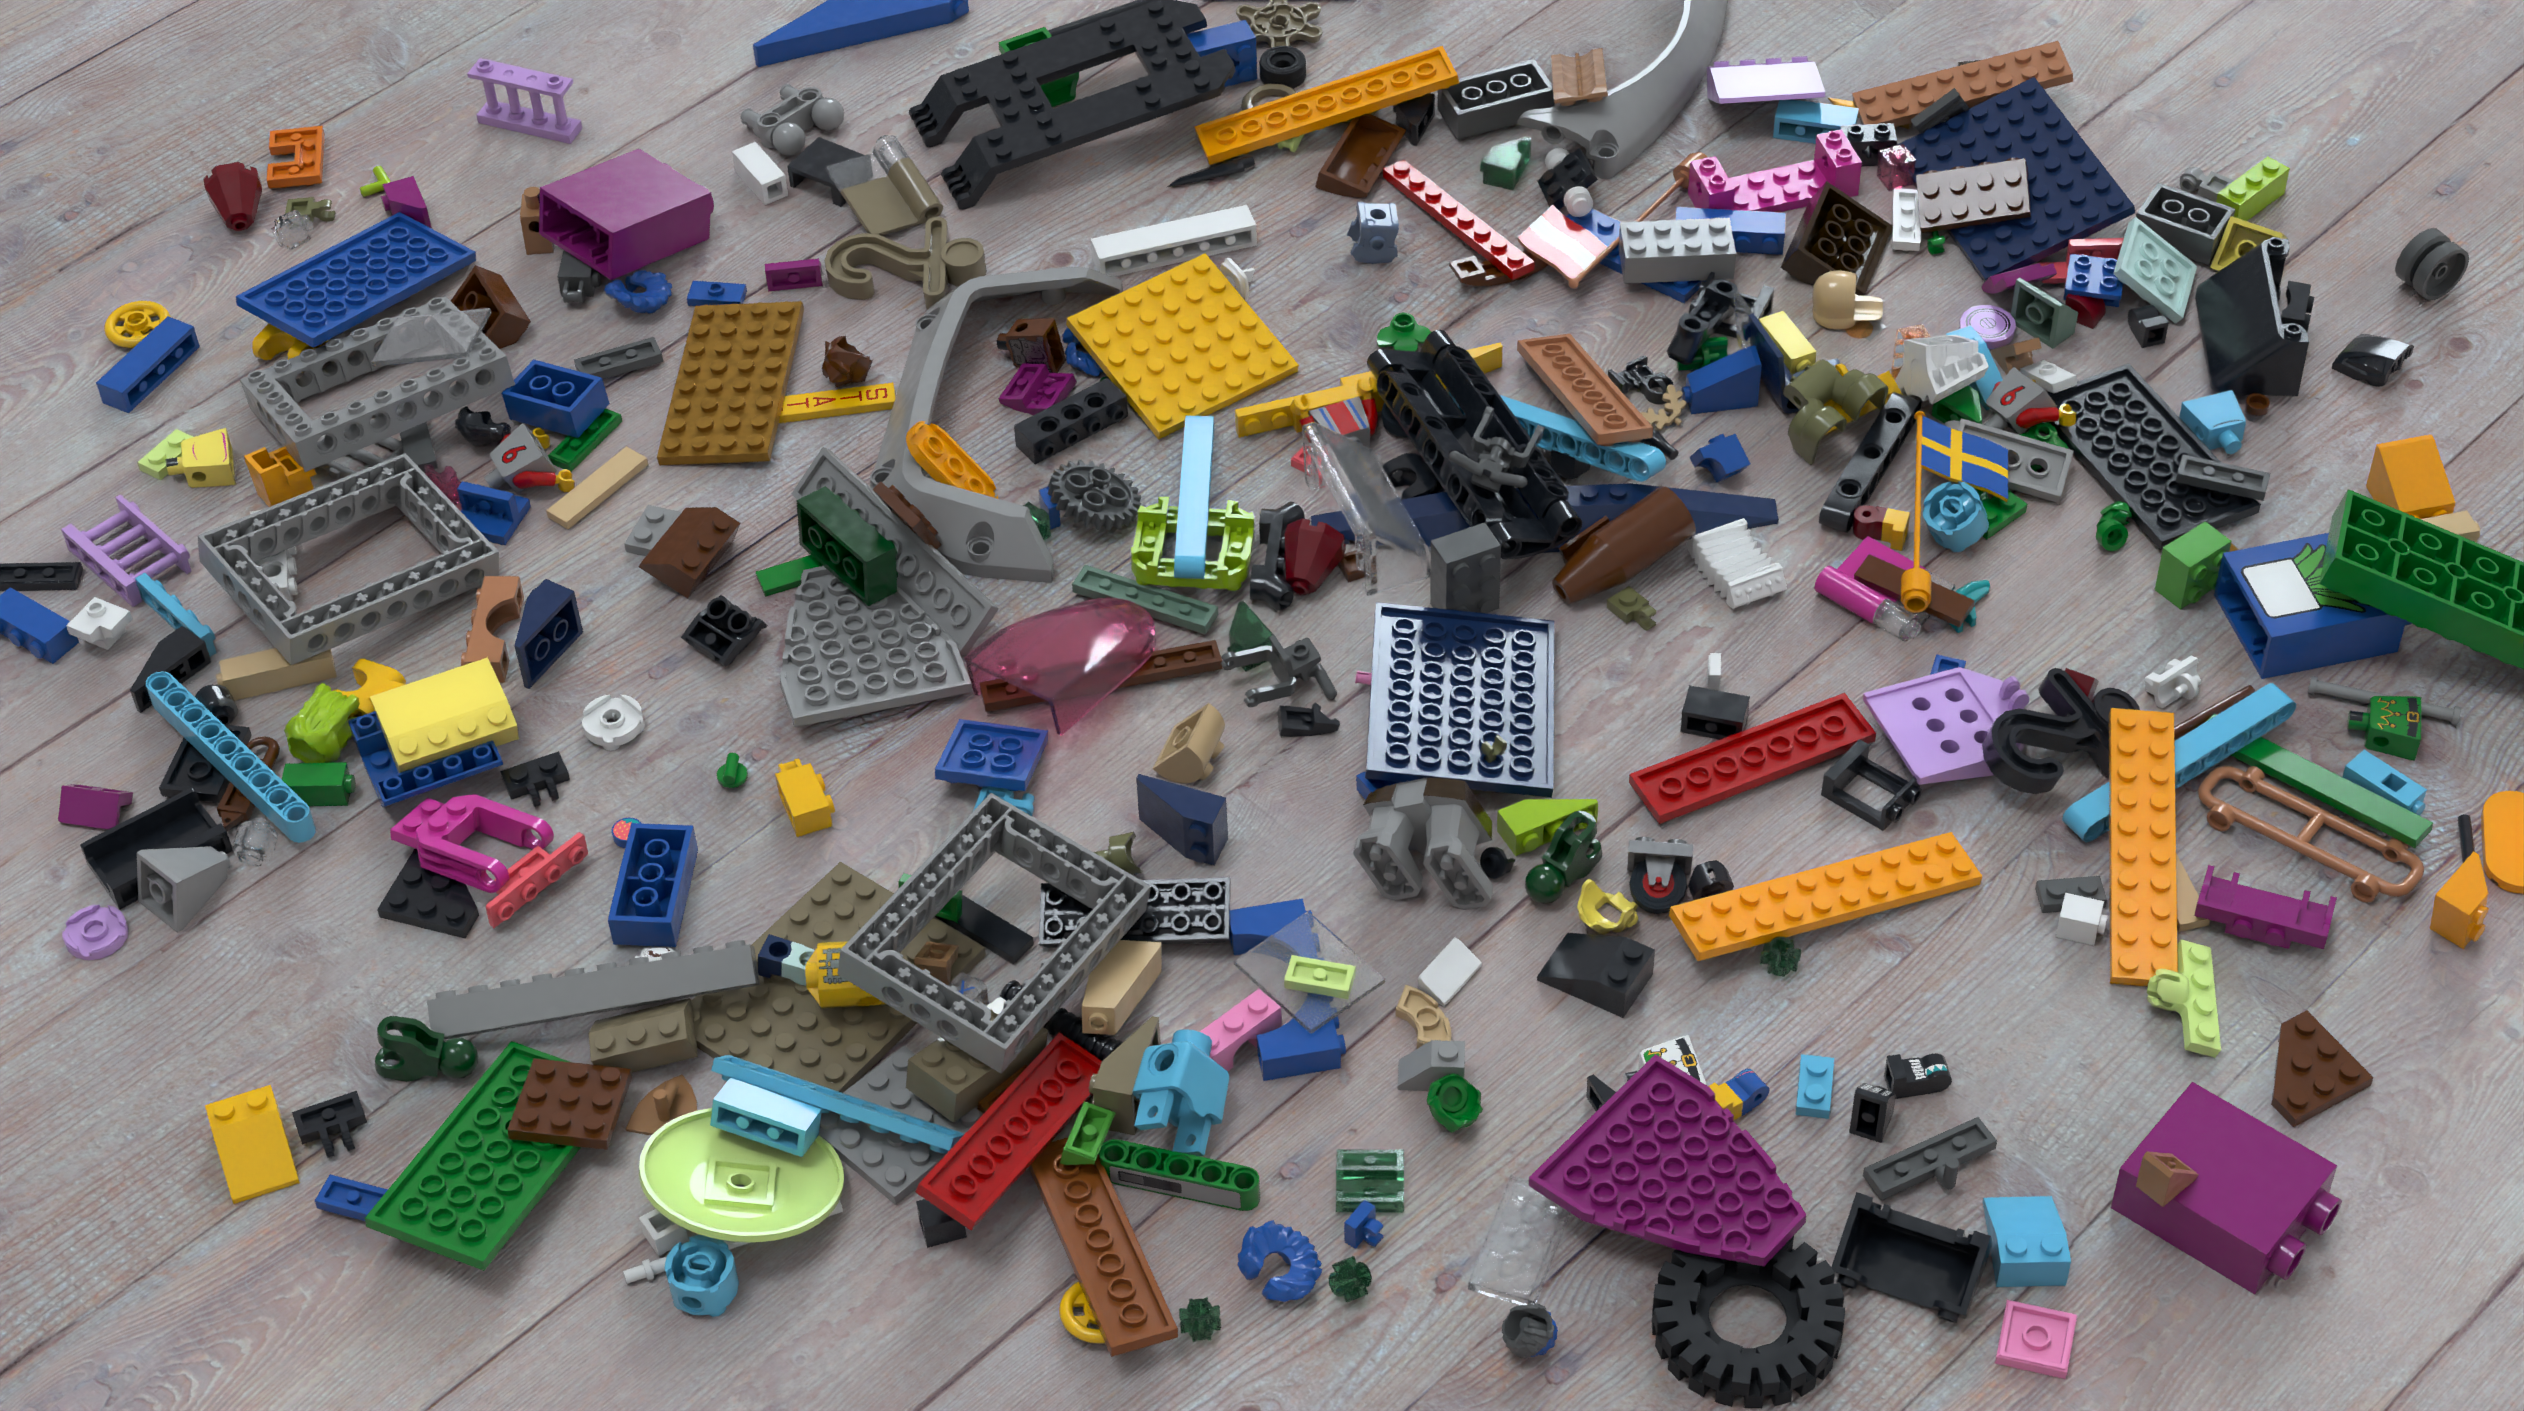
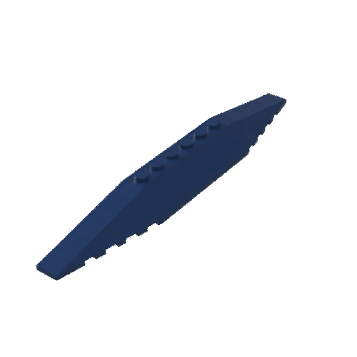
[1311,483,1779,553]

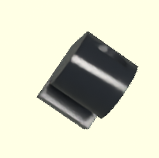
[2128,305,2169,348]

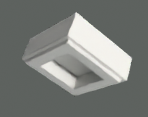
[1707,653,1721,691]

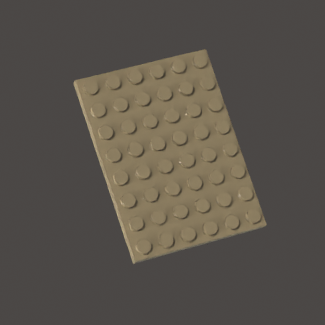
[691,862,986,1105]

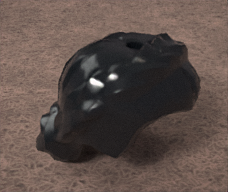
[455,406,511,446]

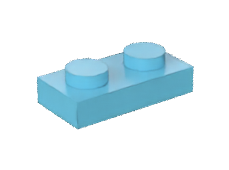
[1795,1054,1834,1119]

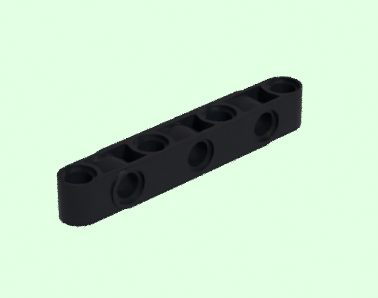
[1819,392,1922,533]

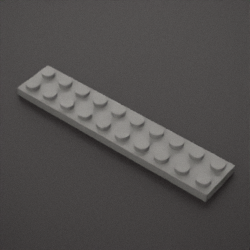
[791,447,999,656]

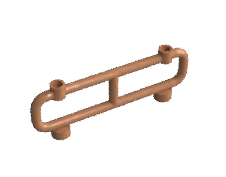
[2198,766,2424,903]

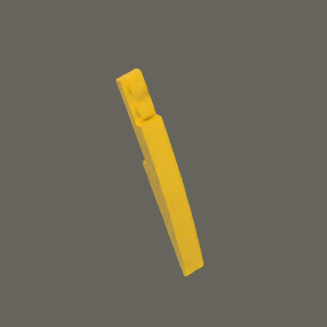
[1235,342,1503,438]

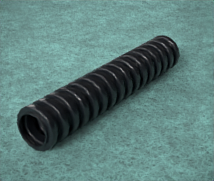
[1000,980,1123,1061]

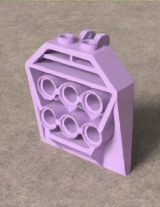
[1863,667,2030,785]

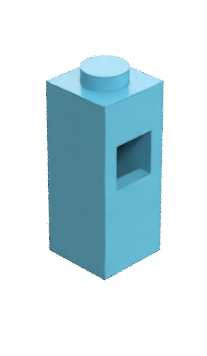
[2342,749,2427,816]

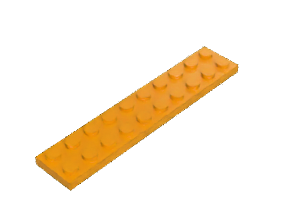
[1194,46,1459,165]
[2109,708,2178,987]
[1669,832,1983,961]

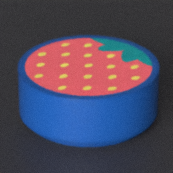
[612,817,641,848]

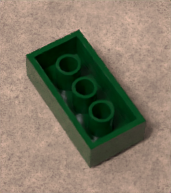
[797,486,898,606]

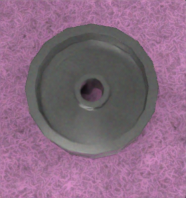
[2395,228,2469,300]

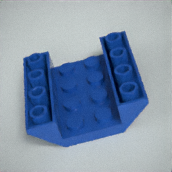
[348,711,503,807]

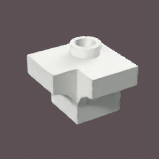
[66,597,132,650]

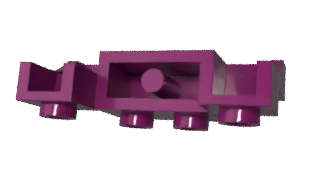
[2194,865,2337,949]

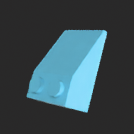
[1983,1196,2071,1287]

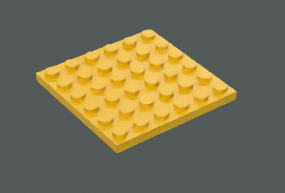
[1066,253,1299,440]

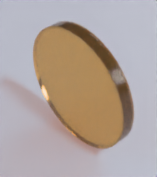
[1845,321,1873,338]

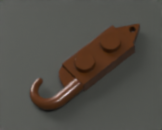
[217,736,280,832]

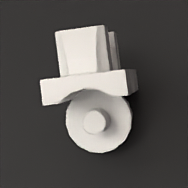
[2145,655,2201,709]

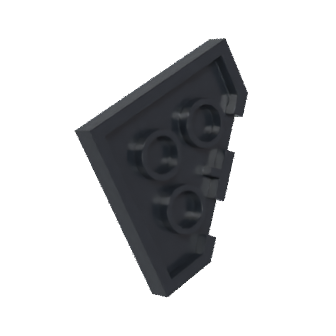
[377,849,479,938]

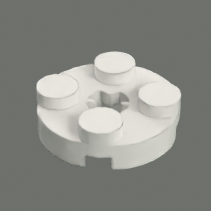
[582,694,644,751]

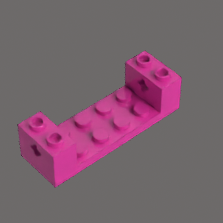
[1688,129,1862,212]

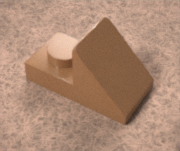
[1991,337,2042,375]
[914,941,959,986]

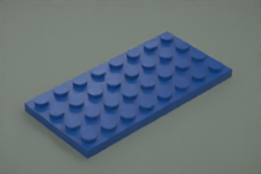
[236,212,476,348]

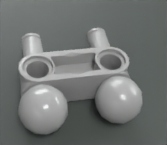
[740,84,844,156]

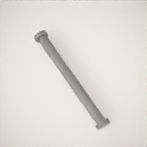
[2308,676,2461,725]

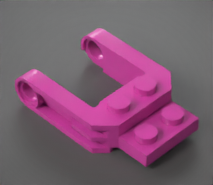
[390,794,554,893]

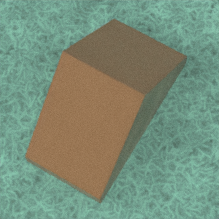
[2136,1151,2199,1207]

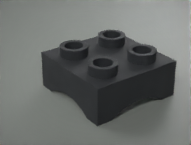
[2281,281,2314,332]

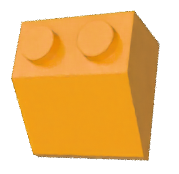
[2430,851,2489,949]

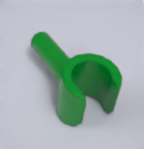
[1927,231,1945,255]

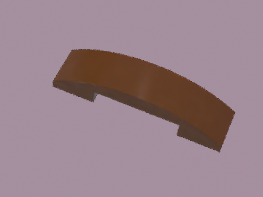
[1449,248,1549,286]

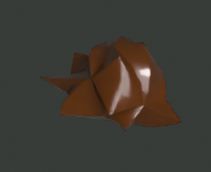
[822,335,873,388]

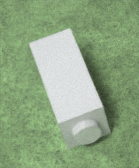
[732,142,788,205]

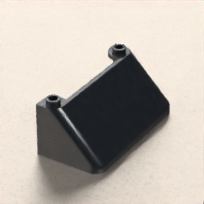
[2195,237,2309,396]

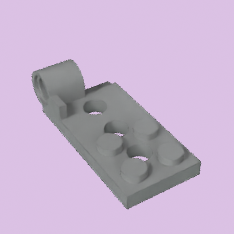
[1944,418,2074,503]

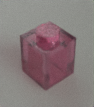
[1877,144,1916,191]

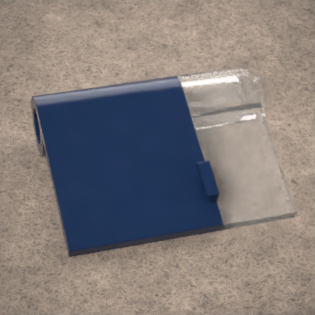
[1734,292,1799,414]

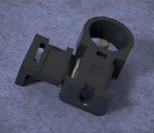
[1608,356,1673,404]

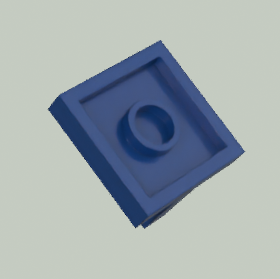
[457,481,531,545]

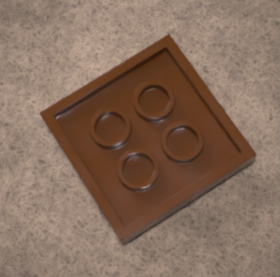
[507,1058,632,1150]

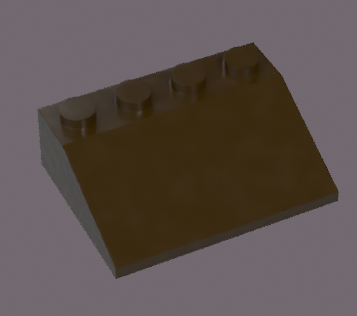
[1780,181,1892,296]

